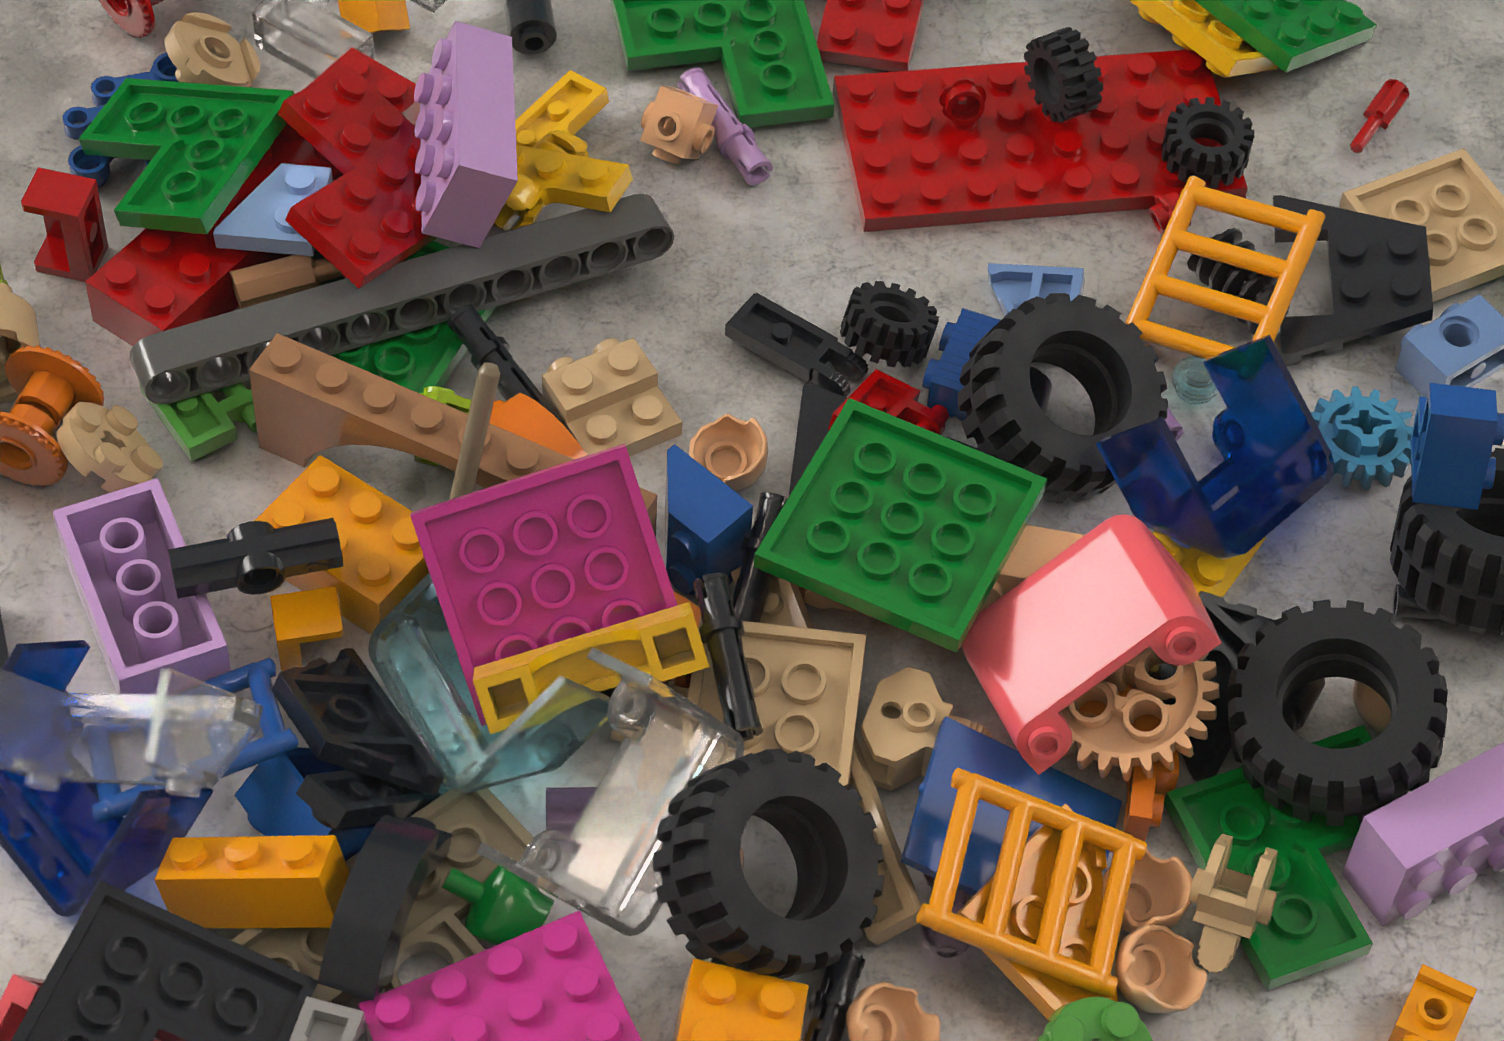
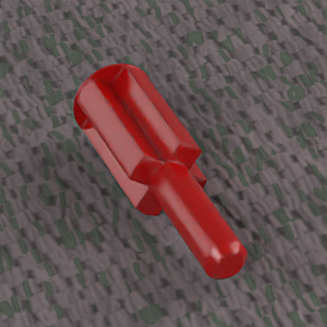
[1350,79,1410,153]

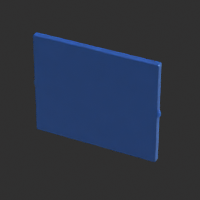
[900,716,1122,896]

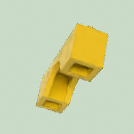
[473,602,709,734]

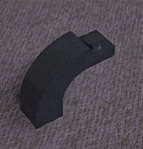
[317,815,452,1001]

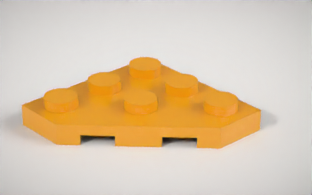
[956,803,1118,1021]

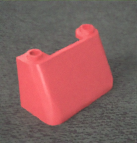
[961,514,1222,775]

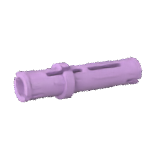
[677,68,773,185]

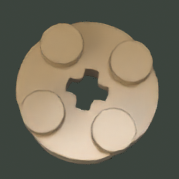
[165,12,260,87]
[57,402,163,493]

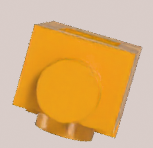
[1388,964,1477,1041]

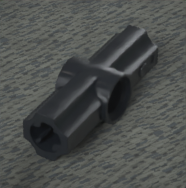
[168,518,343,599]

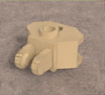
[860,666,992,791]
[1188,834,1278,974]

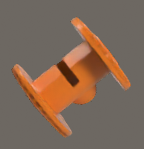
[0,345,104,487]

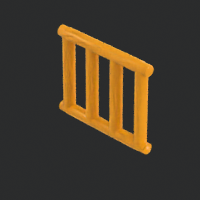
[1125,176,1326,382]
[916,768,1147,997]

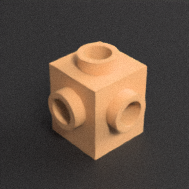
[640,85,719,165]

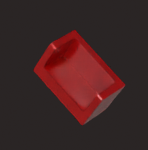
[21,167,109,282]

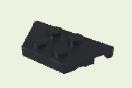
[1148,591,1282,782]
[271,648,445,795]

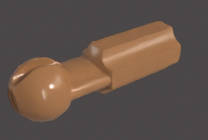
[230,255,347,309]

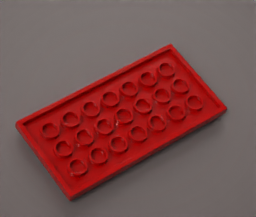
[833,49,1248,232]

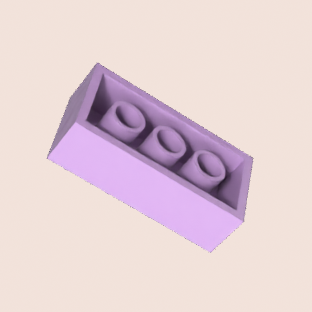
[414,21,518,248]
[53,478,231,712]
[1342,742,1504,926]

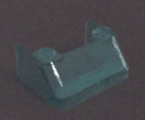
[368,573,620,793]

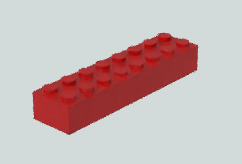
[85,47,420,346]

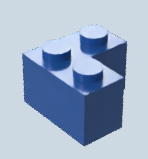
[1410,383,1504,510]

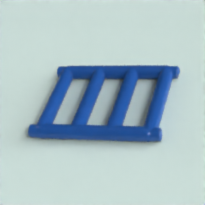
[79,657,298,824]

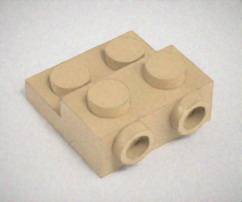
[542,337,683,457]

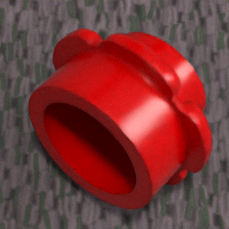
[939,78,986,125]
[1149,191,1191,234]

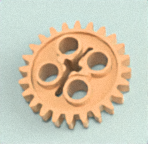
[1060,646,1220,781]

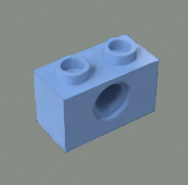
[1395,294,1504,397]

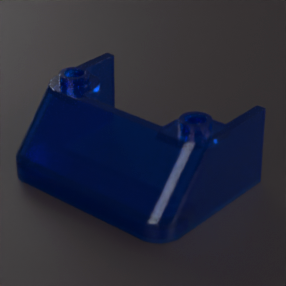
[1096,334,1334,560]
[0,640,214,917]

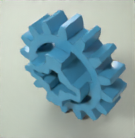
[1303,386,1413,490]

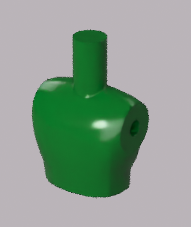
[441,864,554,946]

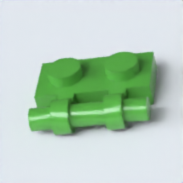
[139,381,257,462]

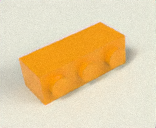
[154,835,350,928]

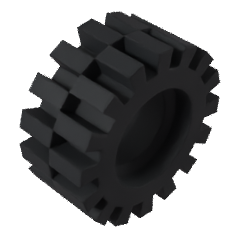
[1024,27,1103,123]
[1161,97,1255,188]
[840,281,939,368]

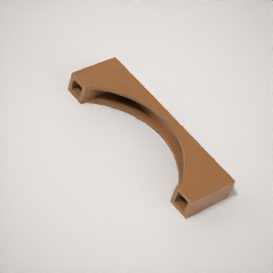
[249,333,657,537]

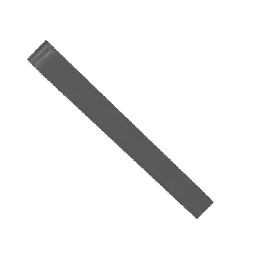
[129,194,675,405]

